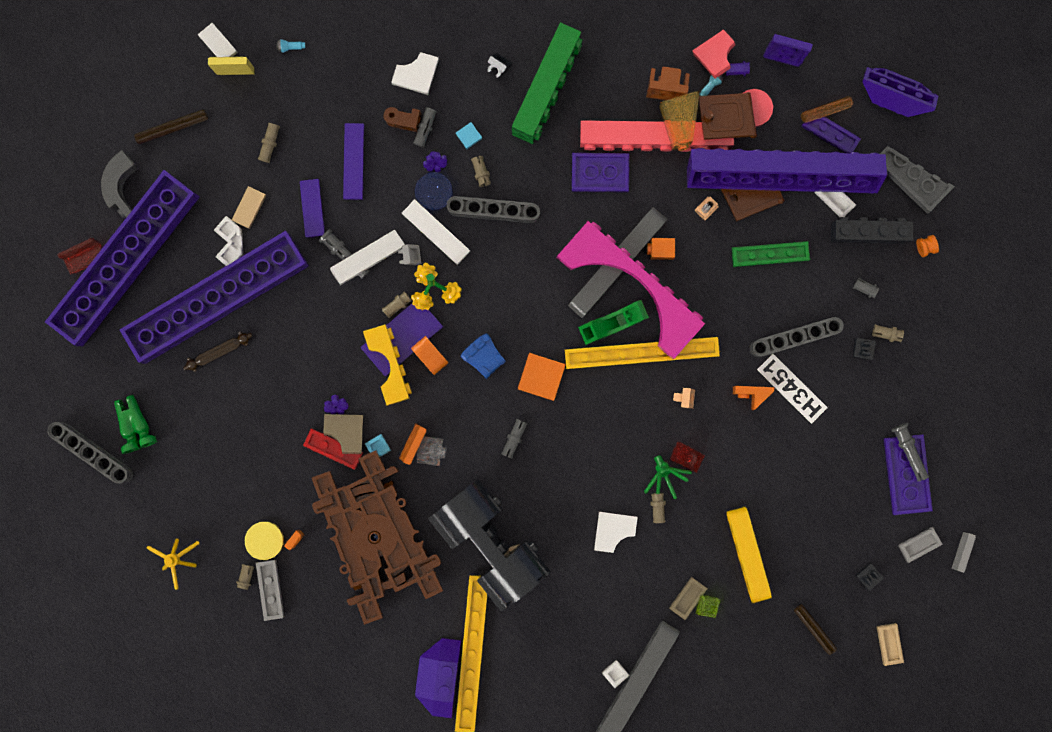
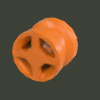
[916,235,939,257]

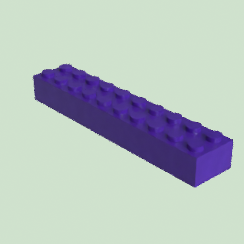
[687,148,887,193]
[45,170,200,347]
[120,231,309,364]

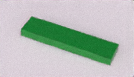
[731,241,810,267]

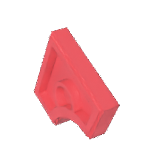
[692,30,735,79]

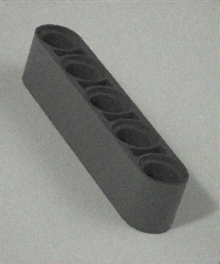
[447,196,540,223]
[750,317,844,358]
[48,422,133,483]

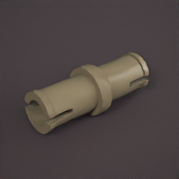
[258,123,280,163]

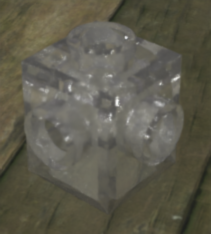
[417,436,446,466]

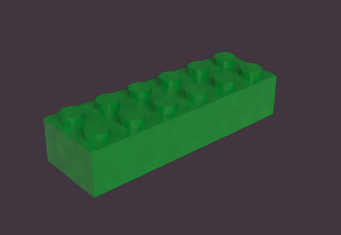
[512,22,583,144]

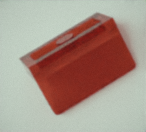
[57,238,102,274]

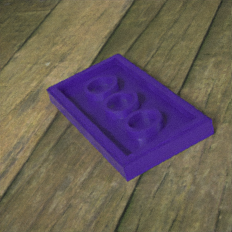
[360,304,443,377]
[884,434,933,515]

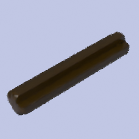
[794,605,837,655]

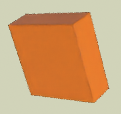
[284,530,304,550]

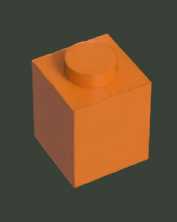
[647,238,675,260]

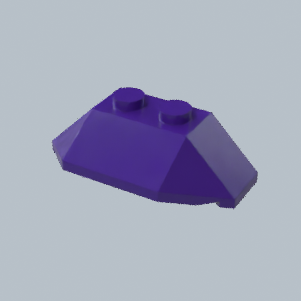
[862,67,938,117]
[415,638,461,718]

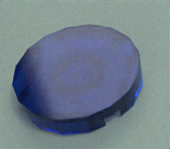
[415,172,453,211]

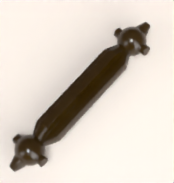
[183,331,253,372]

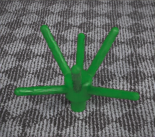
[644,455,692,499]

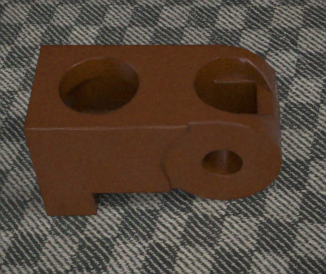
[384,107,422,132]

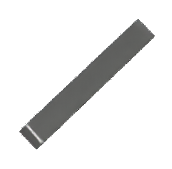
[568,207,668,318]
[596,621,680,732]

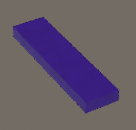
[343,123,364,200]

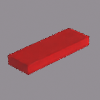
[303,428,364,470]

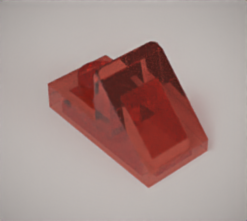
[670,442,705,473]

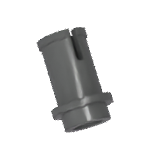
[853,278,879,298]

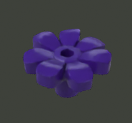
[423,151,447,173]
[324,395,349,415]

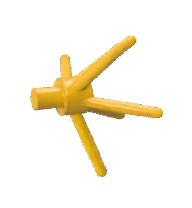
[147,538,199,590]

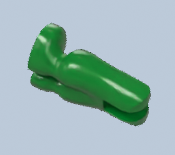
[114,395,157,454]

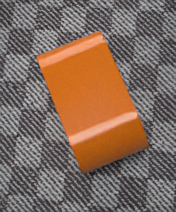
[411,336,449,375]

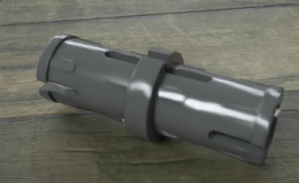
[413,107,437,148]
[501,419,527,459]

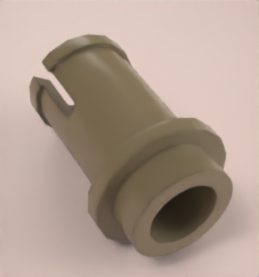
[236,564,254,590]

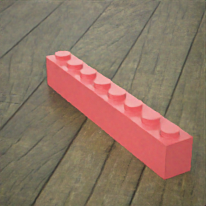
[580,121,734,152]

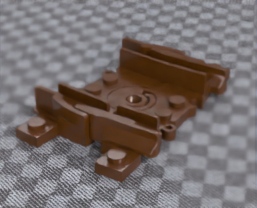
[312,450,443,625]

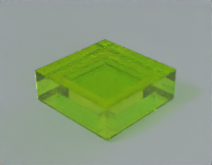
[696,595,720,618]

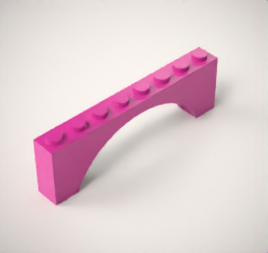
[556,221,705,359]

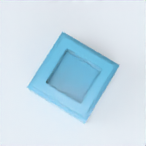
[456,122,482,149]
[365,434,391,457]

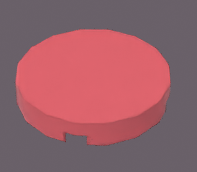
[743,89,773,127]

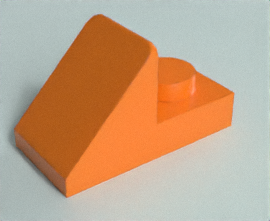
[733,386,774,410]

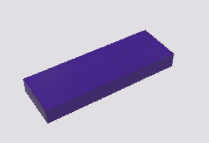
[801,109,861,153]
[300,179,325,238]

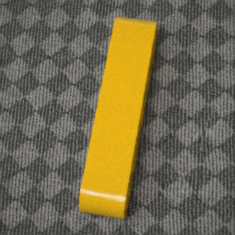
[726,507,772,603]

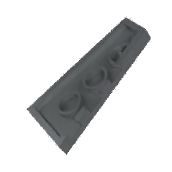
[880,146,955,214]

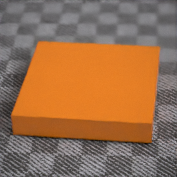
[518,353,566,401]
[399,423,426,465]

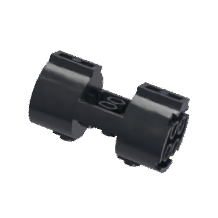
[428,479,551,612]

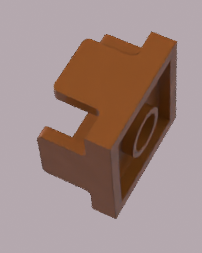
[646,67,690,103]

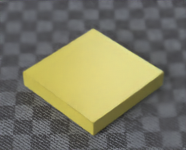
[208,57,254,75]

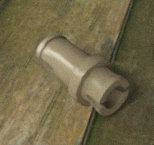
[471,156,491,187]
[382,291,412,318]
[872,324,904,342]
[650,493,666,523]

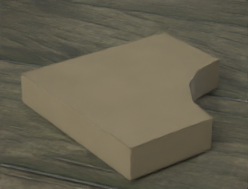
[323,414,363,454]

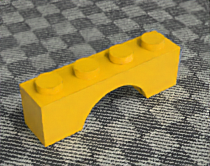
[363,325,412,406]

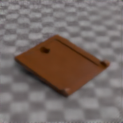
[699,92,757,140]
[721,189,785,222]

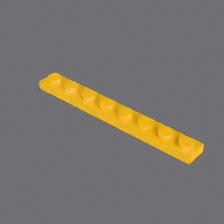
[565,337,720,369]
[455,575,487,732]

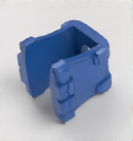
[460,333,506,379]

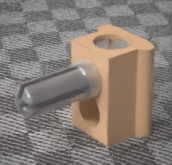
[695,197,718,220]

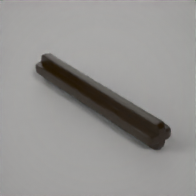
[134,110,208,144]

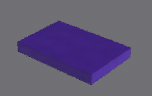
[763,34,813,67]
[572,153,629,192]

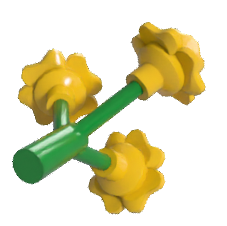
[411,263,462,310]

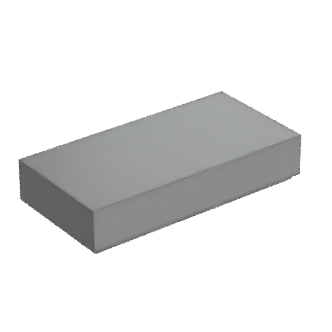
[898,527,943,563]
[951,532,976,573]

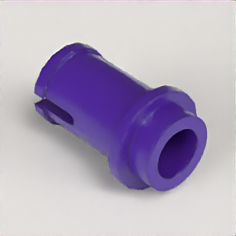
[726,61,750,76]

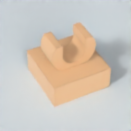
[673,388,695,409]

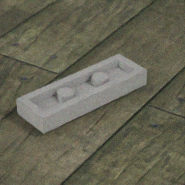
[256,560,285,621]

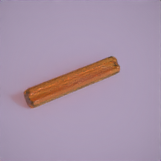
[801,97,853,123]

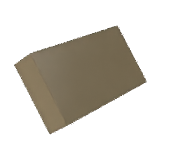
[669,577,708,620]

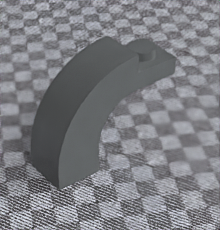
[101,150,139,219]

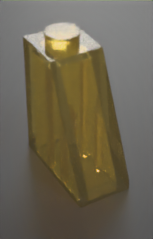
[659,91,699,151]

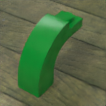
[578,300,649,345]

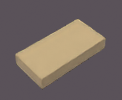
[232,186,267,229]
[877,623,904,666]

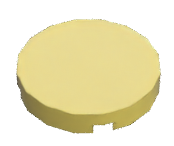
[245,522,284,560]

